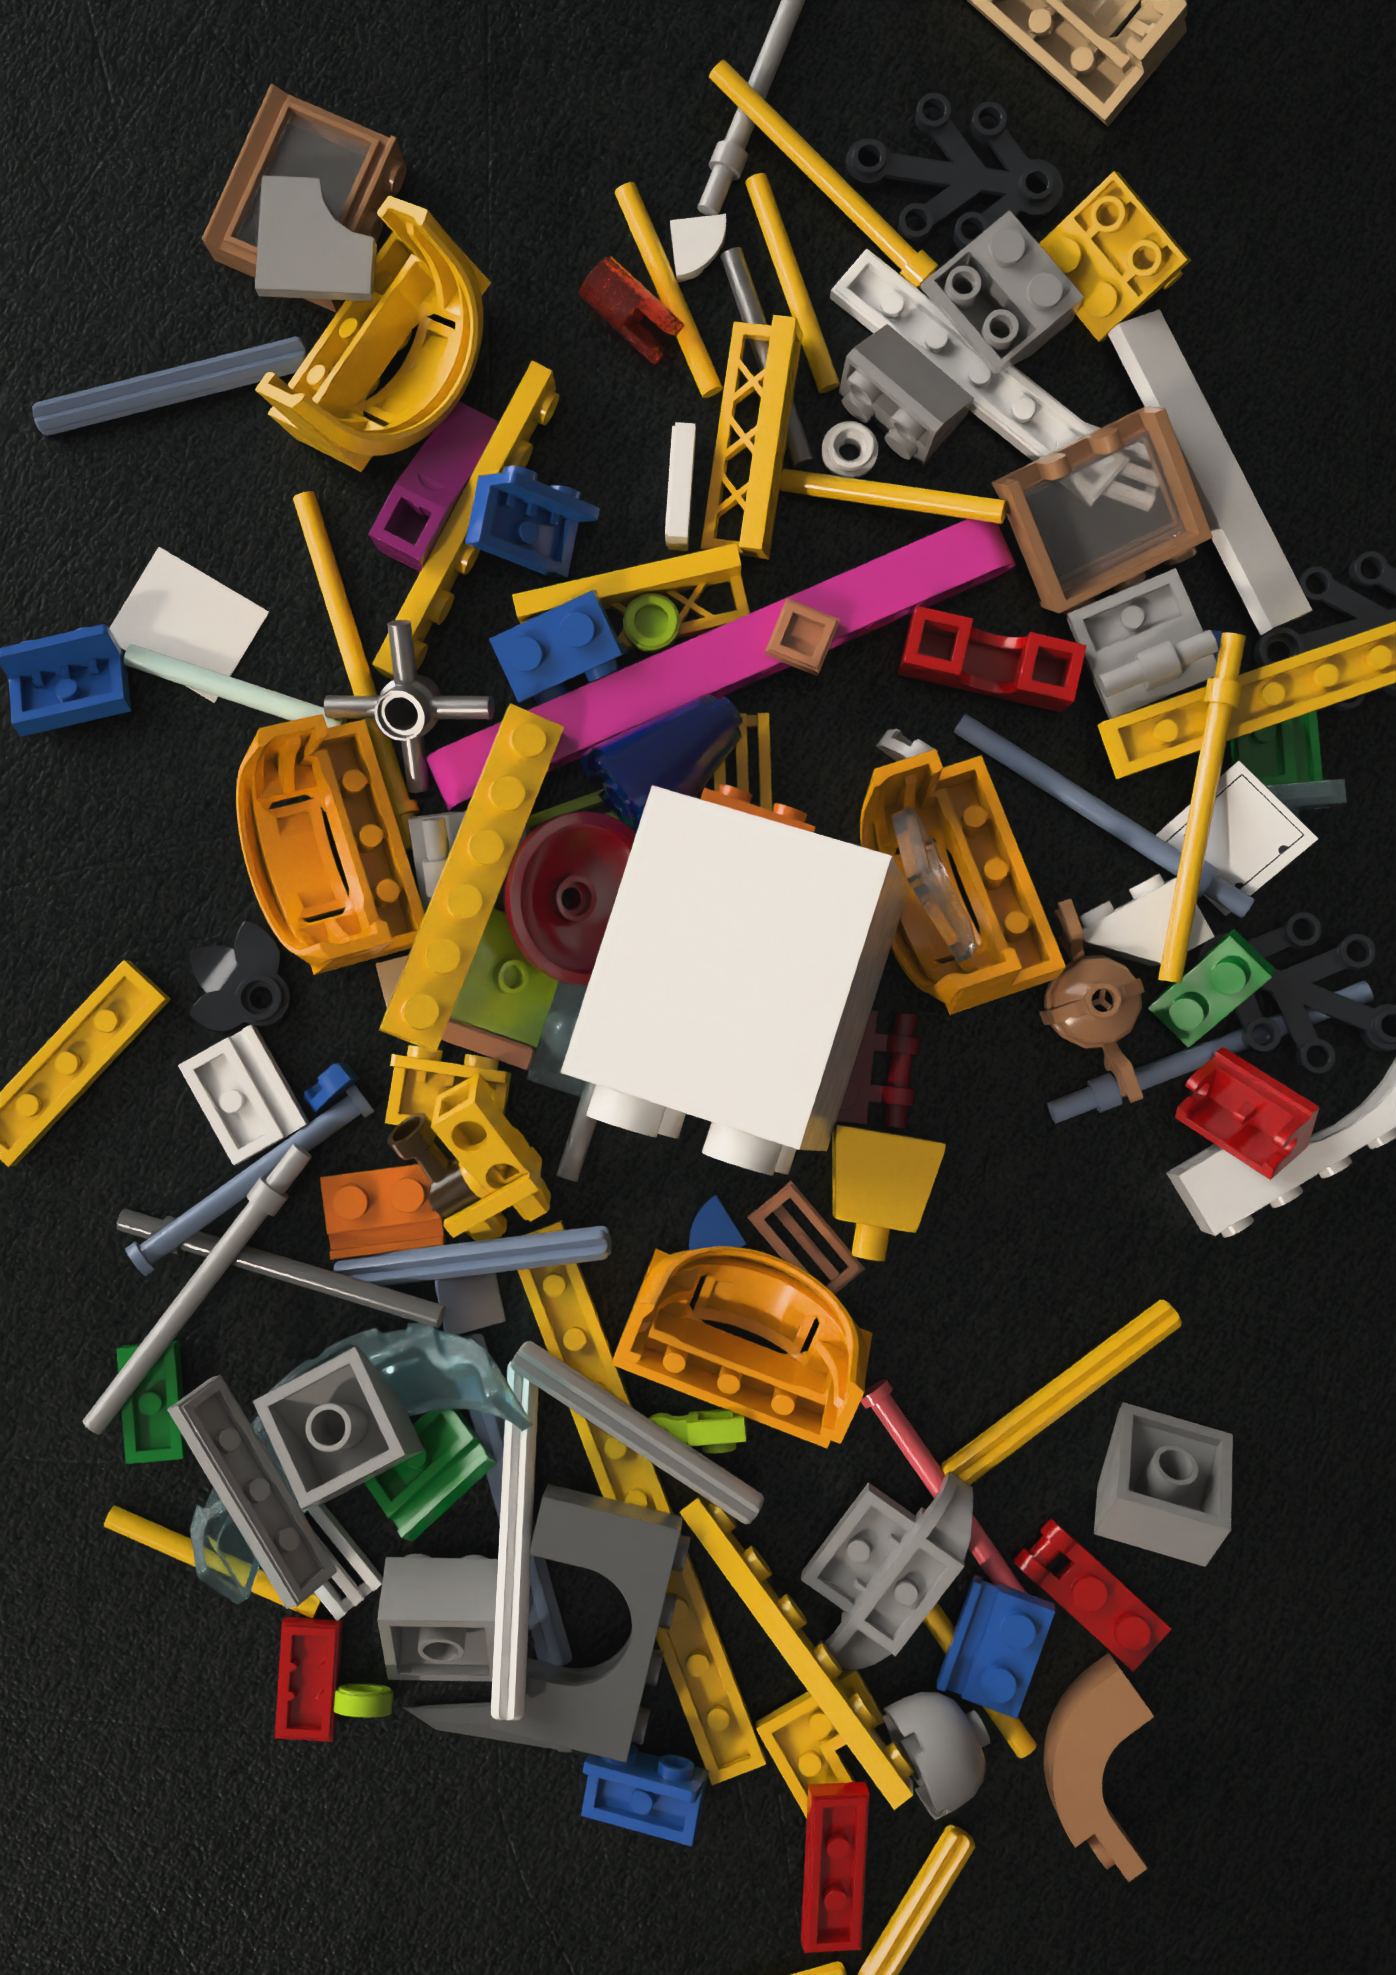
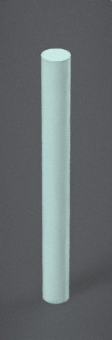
[124,644,346,728]

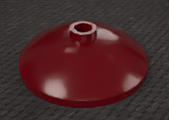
[505,811,636,985]

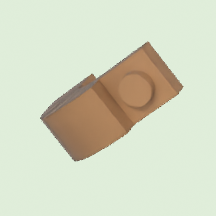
[1043,1653,1154,1882]

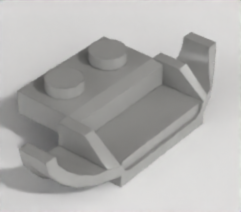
[801,1471,973,1671]

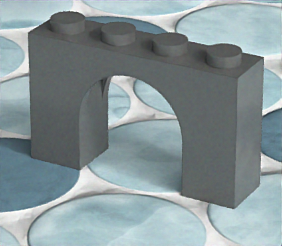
[488,1484,691,1762]

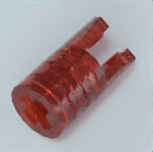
[579,256,685,365]

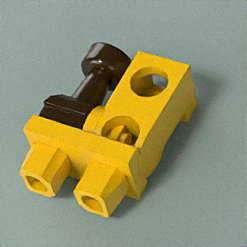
[387,1072,551,1241]

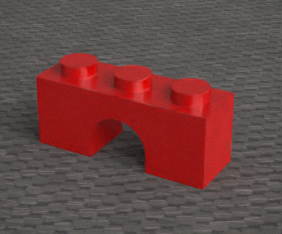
[897,606,1087,713]

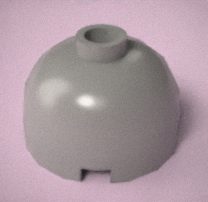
[883,1692,990,1820]

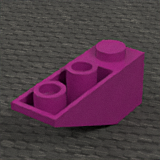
[368,401,499,572]

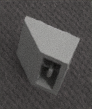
[921,210,1084,374]
[839,324,974,465]

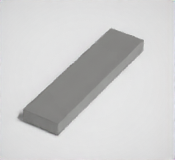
[167,1375,338,1609]

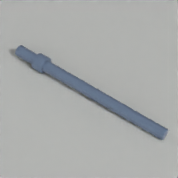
[954,714,1255,918]
[1047,981,1373,1124]

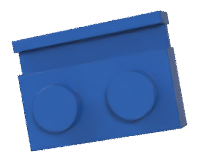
[937,1574,1055,1719]

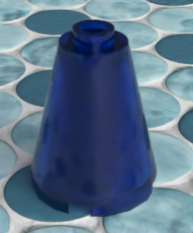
[580,694,743,834]

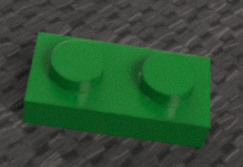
[1148,929,1275,1048]
[116,1341,189,1464]

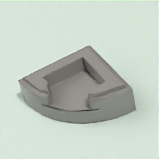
[876,729,939,761]

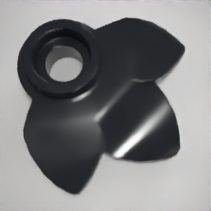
[189,921,291,1031]

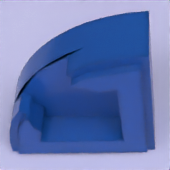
[303,1063,360,1114]
[689,1195,746,1250]

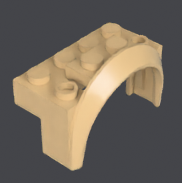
[967,0,1187,126]

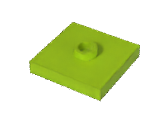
[450,908,559,1048]

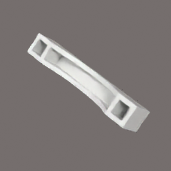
[1166,1058,1396,1238]

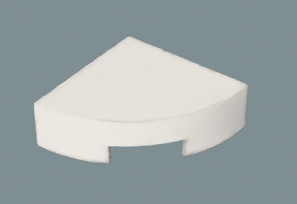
[670,214,726,283]

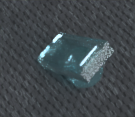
[527,981,588,1097]

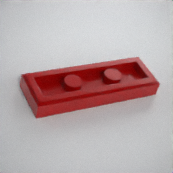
[801,1782,870,1953]

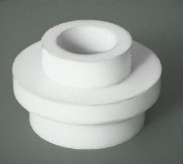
[821,421,878,479]

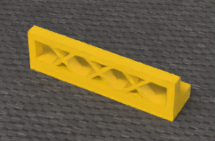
[701,315,803,559]
[512,543,750,650]

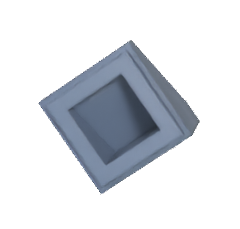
[435,1273,506,1337]

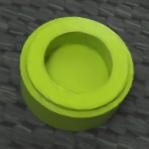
[623,593,680,654]
[334,1683,394,1718]

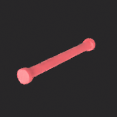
[860,1379,1036,1597]

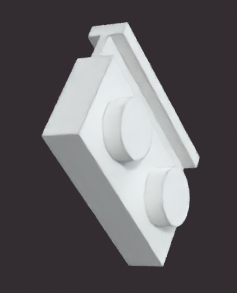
[178,1024,310,1165]

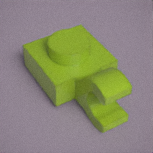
[648,1409,747,1453]

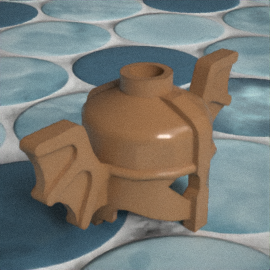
[1039,899,1145,1103]

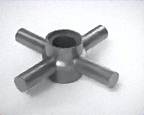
[324,620,495,793]

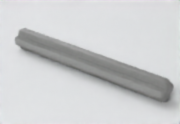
[510,1341,764,1524]

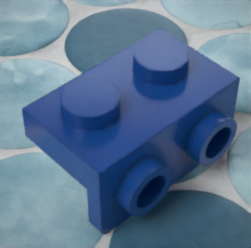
[465,466,600,578]
[489,590,629,706]
[0,624,131,737]
[581,1743,709,1846]

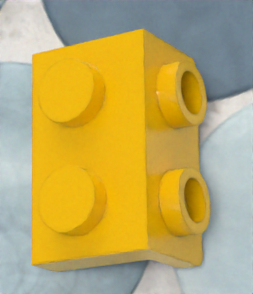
[385,1045,511,1125]

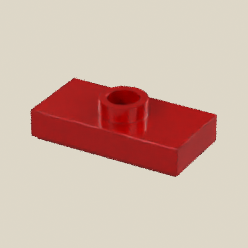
[275,1617,343,1742]

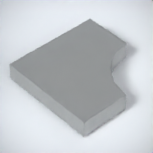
[255,175,377,302]

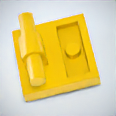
[1039,171,1191,342]

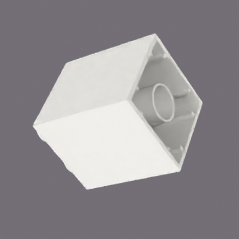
[560,785,909,1175]

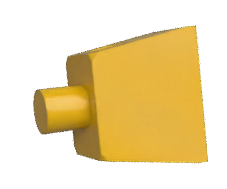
[832,1124,946,1261]

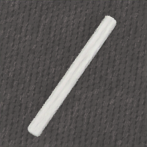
[491,1361,539,1720]

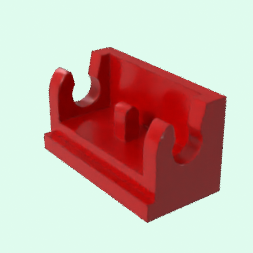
[1175,1047,1319,1180]

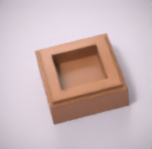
[764,598,840,676]

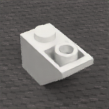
[1079,873,1215,967]

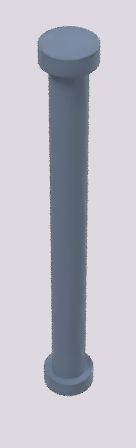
[125,1084,374,1276]

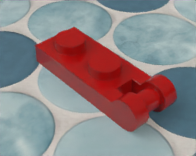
[1013,1518,1171,1671]

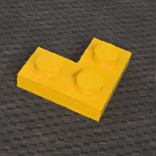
[755,1670,885,1818]

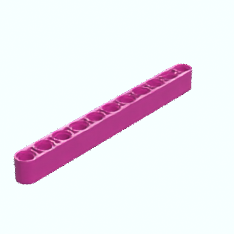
[426,519,1016,812]

